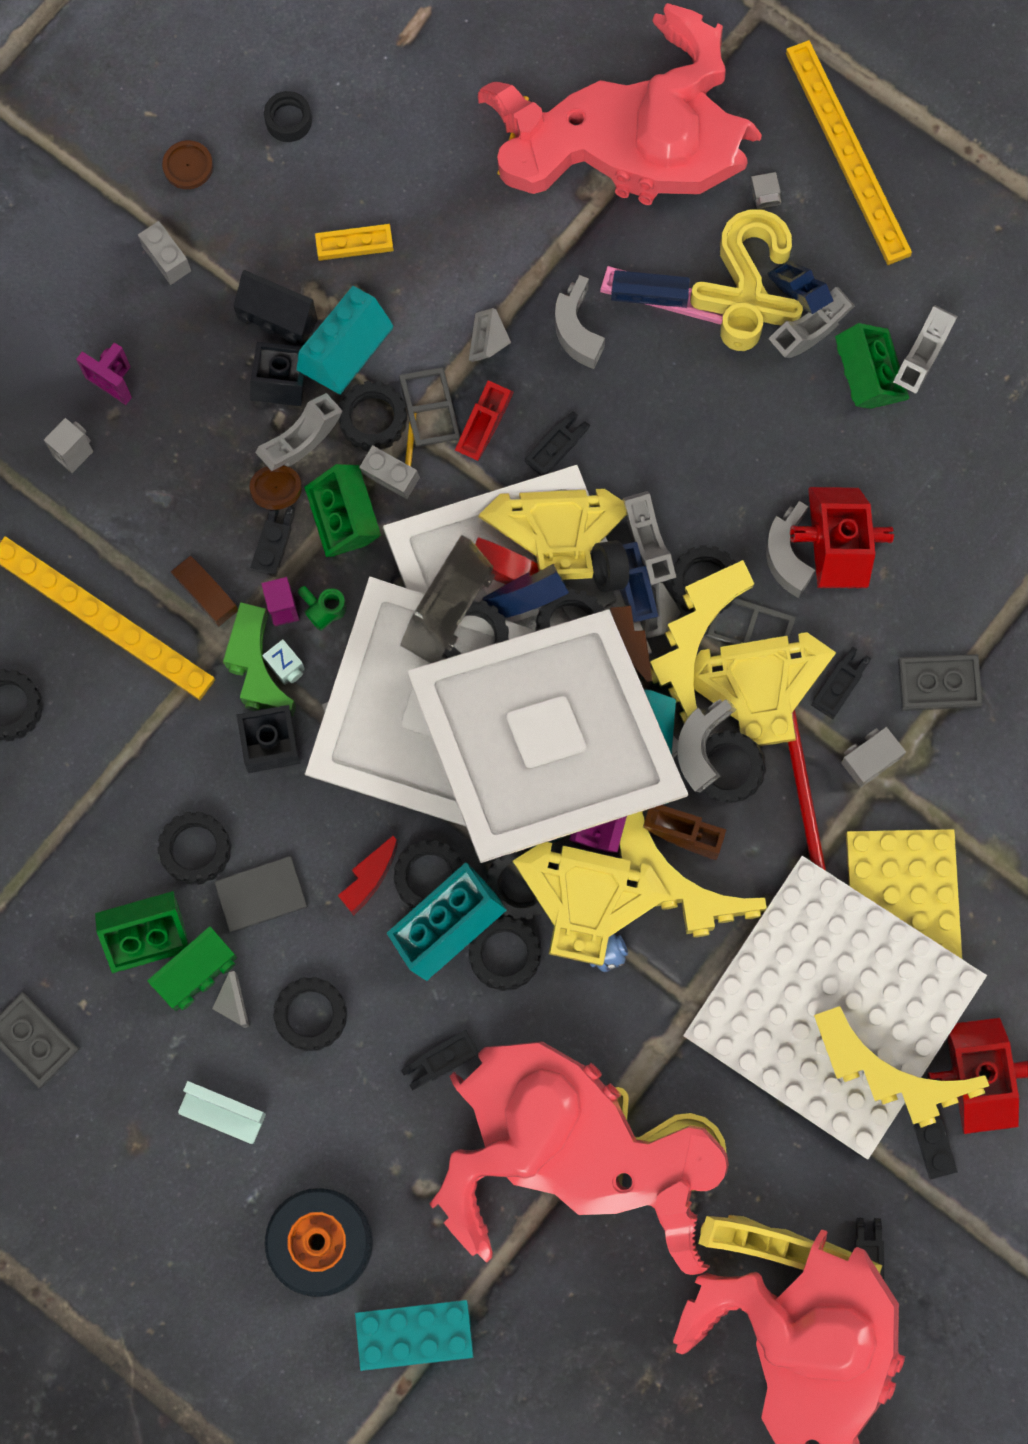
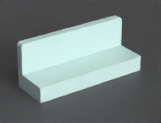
[178,1081,266,1144]

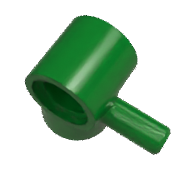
[297,586,347,631]

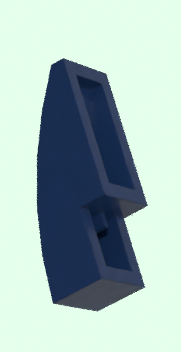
[768,260,834,314]
[620,542,659,623]
[482,564,569,618]

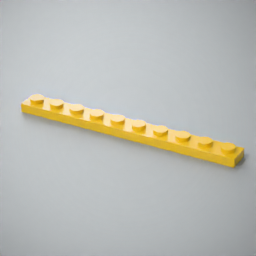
[786,40,912,265]
[0,536,215,701]

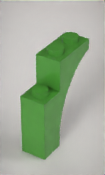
[223,602,296,716]

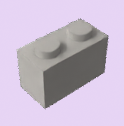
[138,221,191,285]
[44,418,93,473]
[359,445,420,499]
[841,727,906,788]

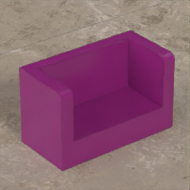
[261,577,300,626]

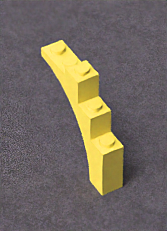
[650,560,754,723]
[619,811,767,937]
[814,1006,989,1128]
[698,1215,882,1273]

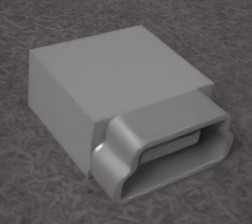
[750,172,782,209]

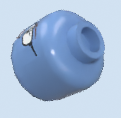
[590,934,628,972]

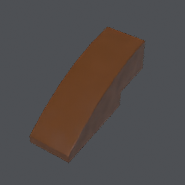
[171,556,238,627]
[609,606,652,688]
[643,805,726,860]

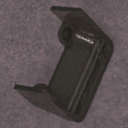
[400,535,496,663]

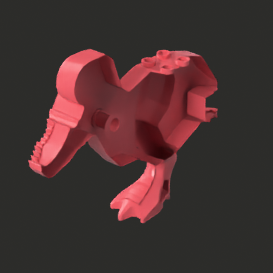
[478,3,762,205]
[429,1041,729,1275]
[673,1230,905,1444]

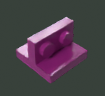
[76,342,132,405]
[569,816,627,852]

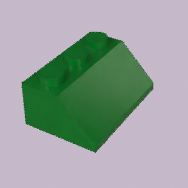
[835,323,909,409]
[304,464,381,557]
[95,891,189,973]
[147,927,238,1011]

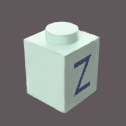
[262,639,305,685]

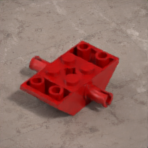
[790,487,894,588]
[927,1018,1028,1134]

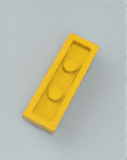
[315,224,394,261]

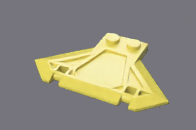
[478,489,627,580]
[693,632,836,746]
[513,842,670,966]

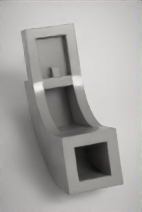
[555,275,605,369]
[768,287,855,358]
[893,305,958,393]
[255,393,343,471]
[623,491,676,585]
[766,501,815,598]
[677,699,737,793]

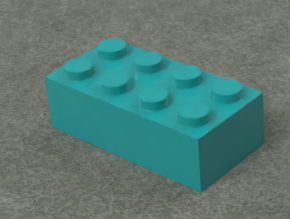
[355,1300,474,1371]

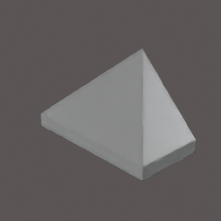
[469,308,511,362]
[642,583,681,639]
[212,971,250,1028]

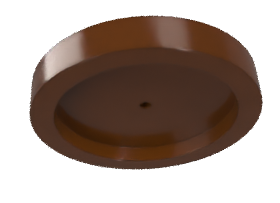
[162,140,213,190]
[249,465,302,510]

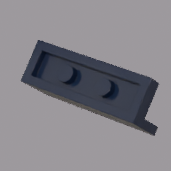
[611,270,690,308]

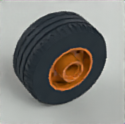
[264,1188,373,1297]

